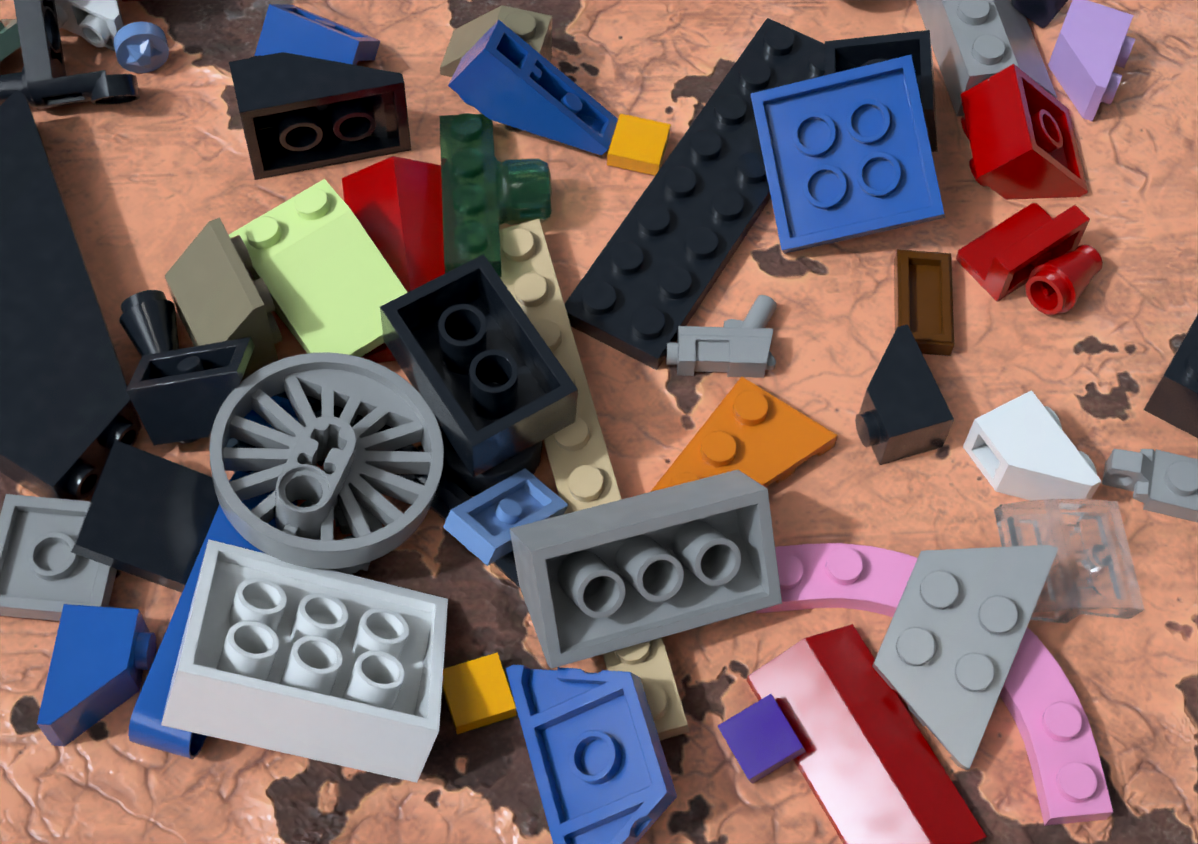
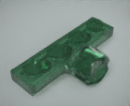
[439,113,552,277]

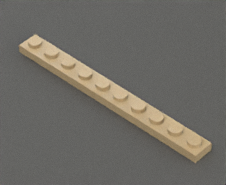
[487,218,690,741]

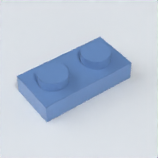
[443,468,568,566]

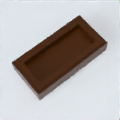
[894,249,954,356]

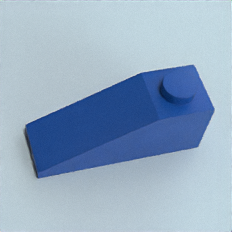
[448,20,618,156]

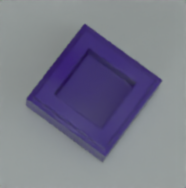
[718,694,806,784]

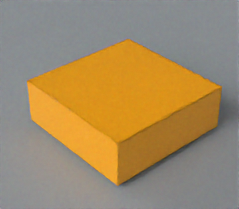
[607,113,671,175]
[442,652,517,734]

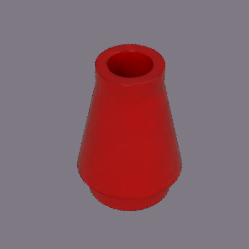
[1026,245,1103,315]

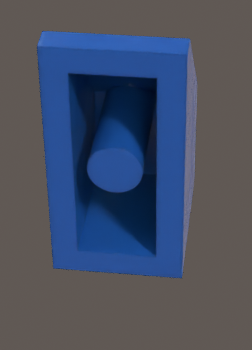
[37,604,157,746]

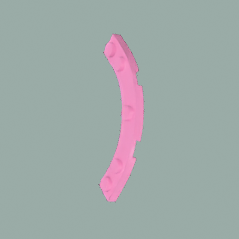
[756,543,1113,826]

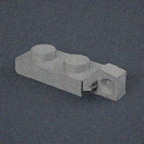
[1102,449,1198,523]

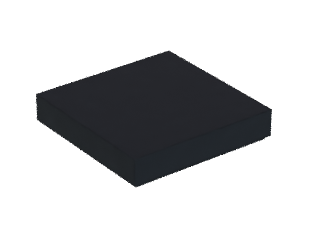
[71,440,219,593]

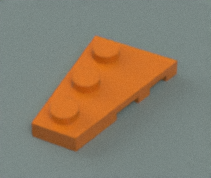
[650,376,838,492]

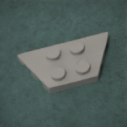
[872,545,1059,770]

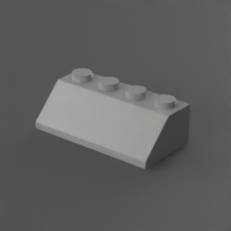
[916,0,1057,116]
[509,470,782,669]

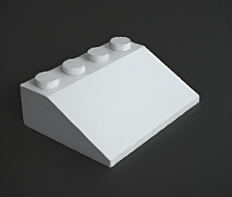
[161,540,448,783]

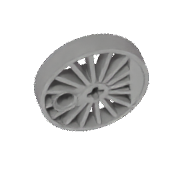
[209,352,444,569]

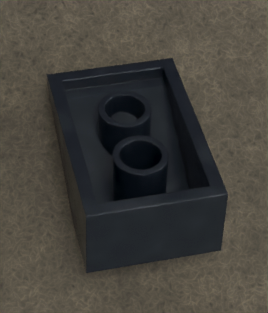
[229,52,411,180]

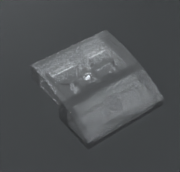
[994,499,1145,623]

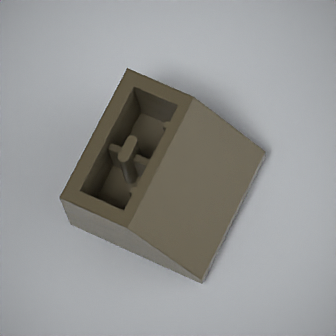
[165,217,282,382]

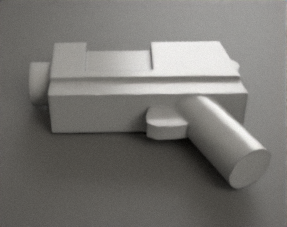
[666,295,777,378]

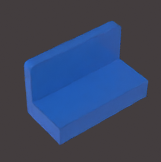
[254,4,380,65]

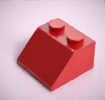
[960,64,1088,200]

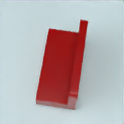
[956,203,1090,302]

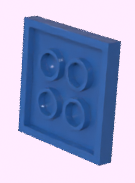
[751,55,945,254]

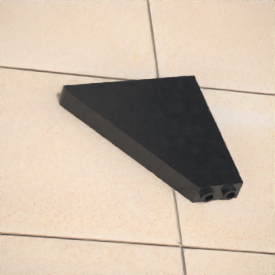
[0,90,142,500]

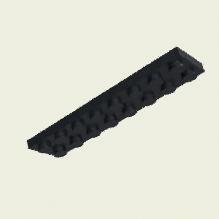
[565,18,825,370]

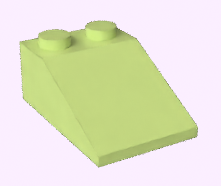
[229,179,408,357]

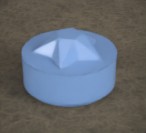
[114,21,169,73]

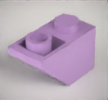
[1048,0,1135,121]

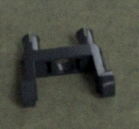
[0,0,140,109]

